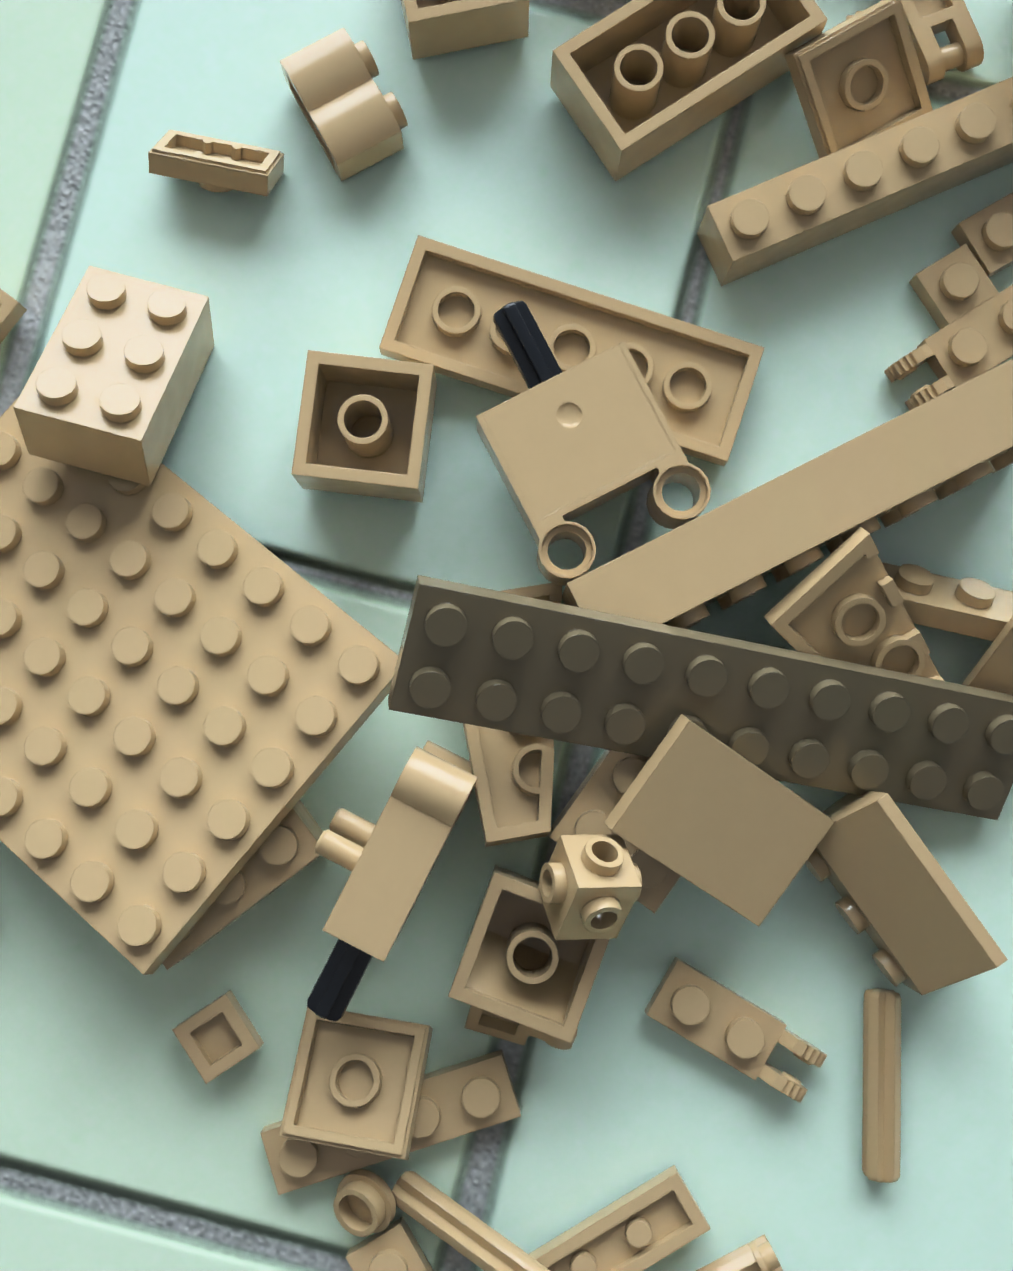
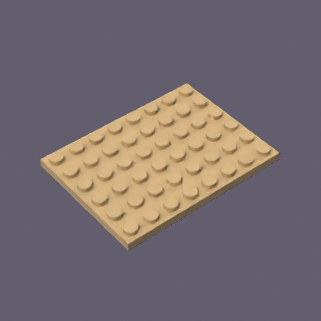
[0,398,398,975]

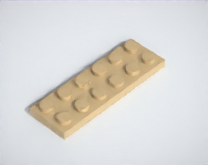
[379,235,765,467]

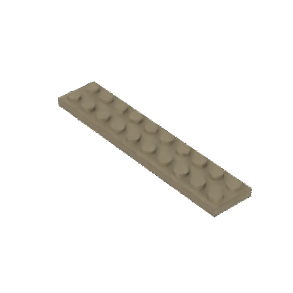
[388,575,1013,820]

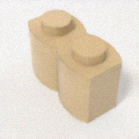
[280,27,408,181]

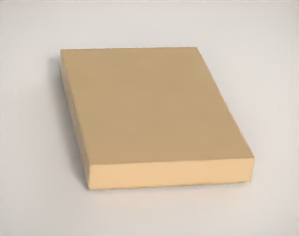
[604,714,835,926]

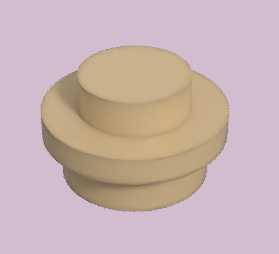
[333,1169,396,1237]

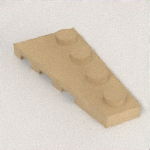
[764,526,945,681]
[463,583,562,847]

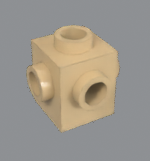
[538,834,642,940]

